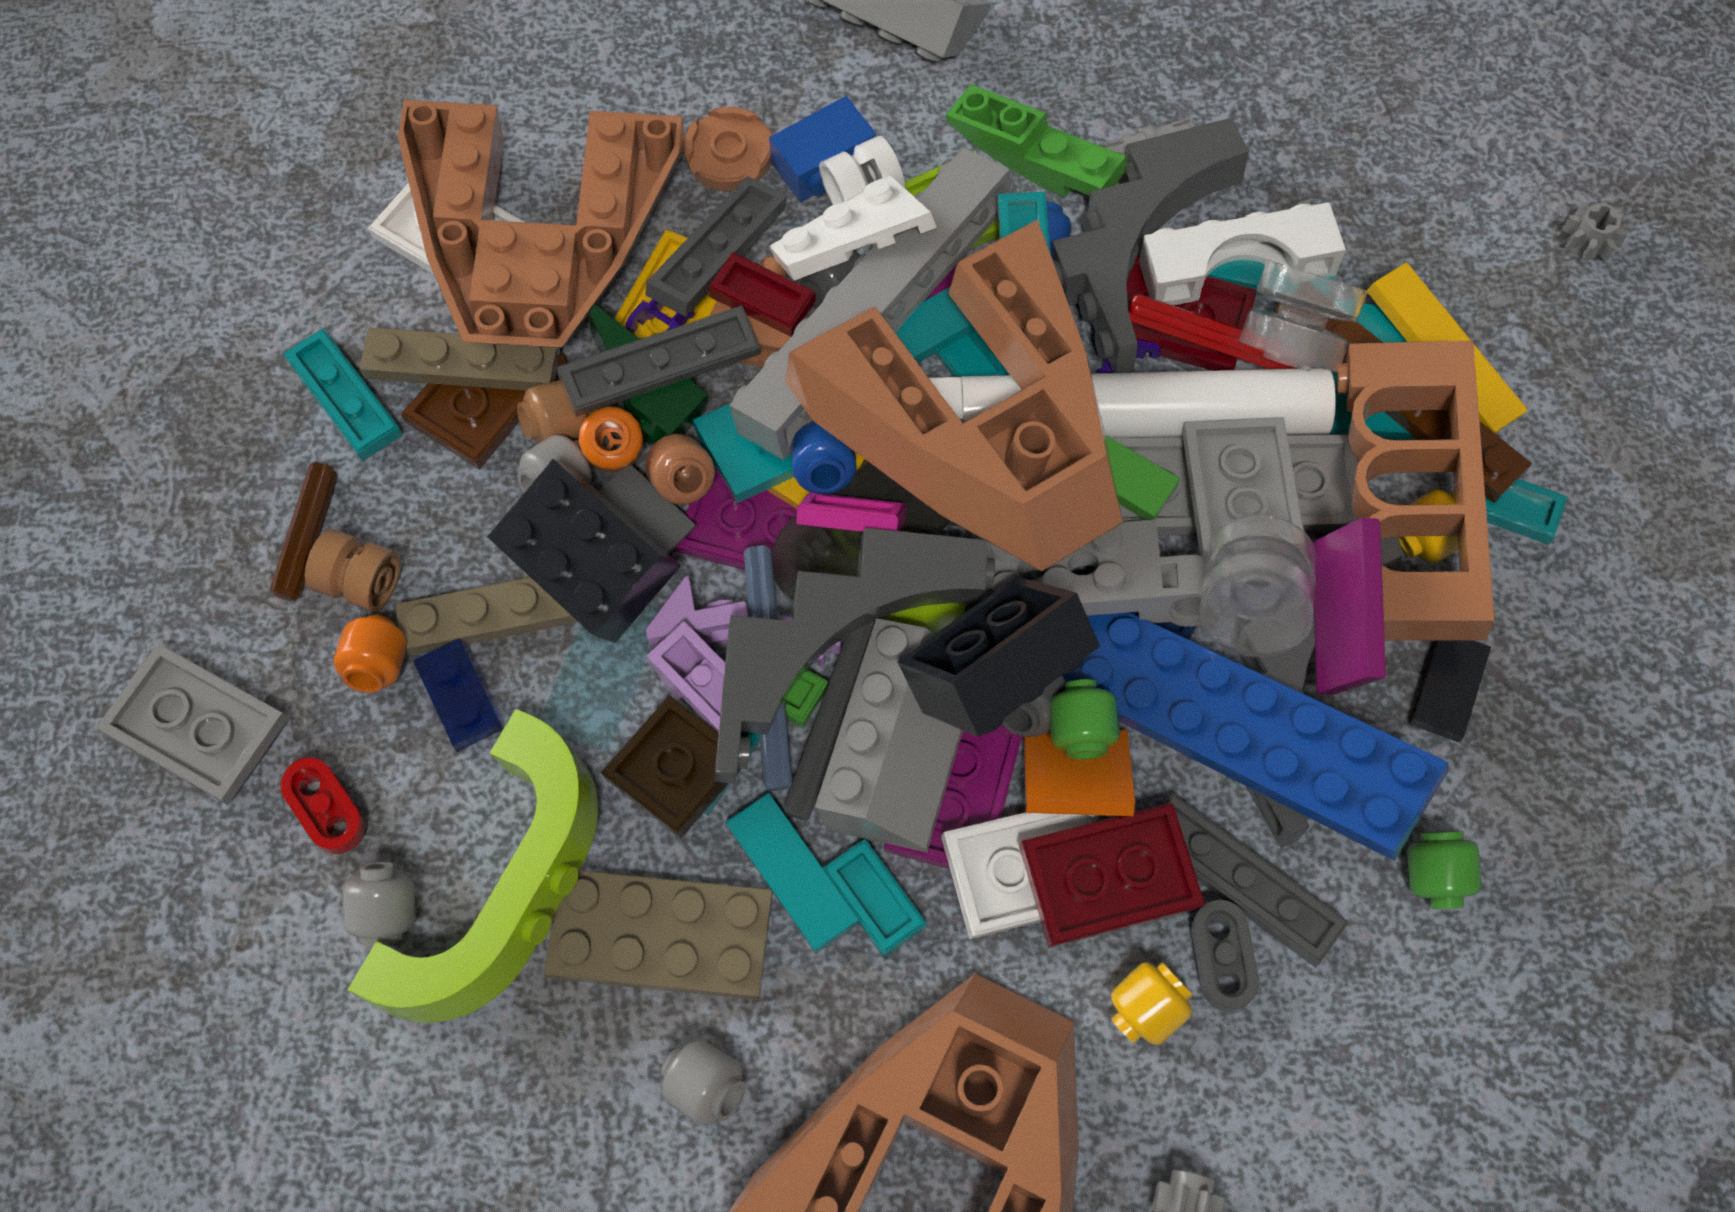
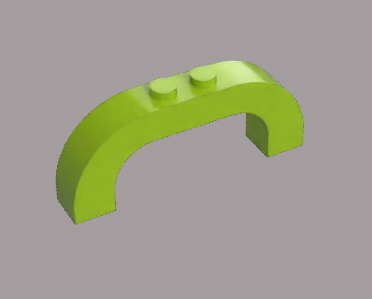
[347,709,598,1023]

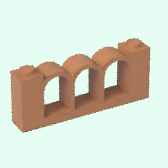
[1336,341,1495,641]

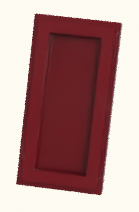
[708,252,816,337]

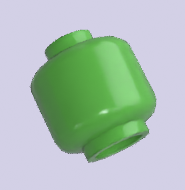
[1050,679,1120,760]
[1407,831,1482,909]

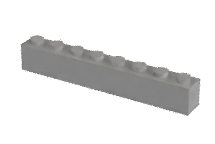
[729,147,1011,460]

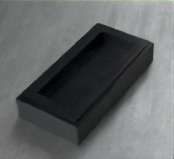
[1409,640,1491,742]

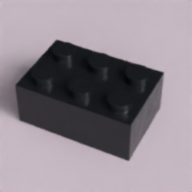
[487,459,681,643]
[897,576,1100,737]

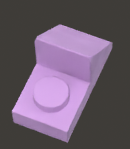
[646,576,748,651]
[646,621,725,732]

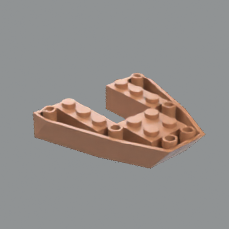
[398,100,684,347]
[785,220,1123,571]
[729,973,1079,1212]

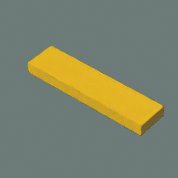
[1367,262,1528,434]

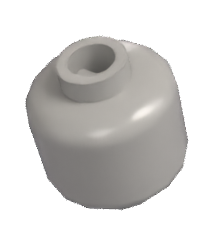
[517,434,592,492]
[342,862,416,946]
[661,1040,746,1125]

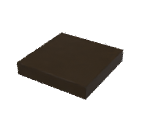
[601,695,741,839]

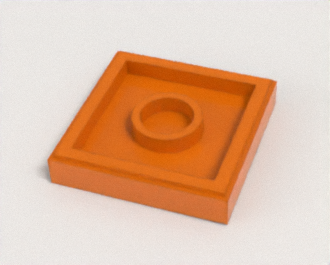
[1023,730,1135,816]

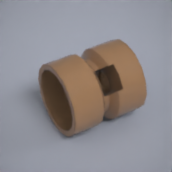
[304,528,401,612]

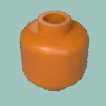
[578,406,644,473]
[334,615,407,693]

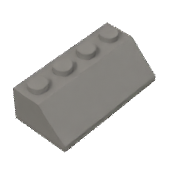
[806,0,992,62]
[815,618,963,853]

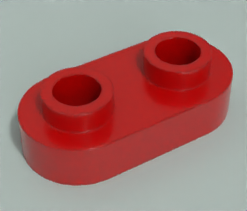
[280,758,365,854]

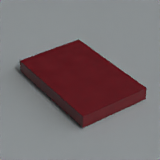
[1126,257,1258,371]
[1018,803,1206,948]

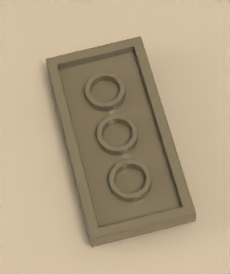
[544,871,773,1000]

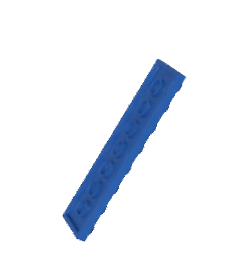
[1062,612,1448,861]

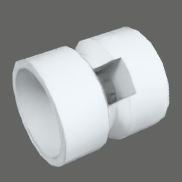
[819,136,905,205]

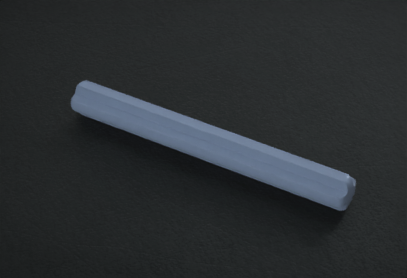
[744,545,793,791]

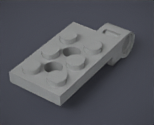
[982,519,1217,627]

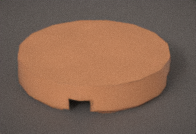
[684,107,773,191]

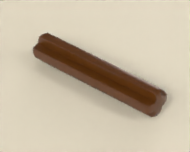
[270,462,337,601]

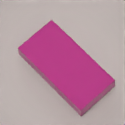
[796,492,907,532]

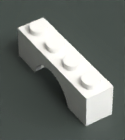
[1139,202,1346,305]

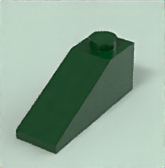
[589,304,708,446]

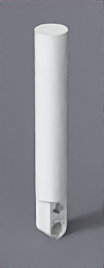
[929,368,1335,438]

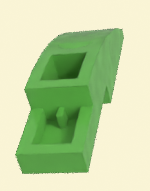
[946,84,1127,197]

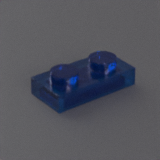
[413,638,504,752]

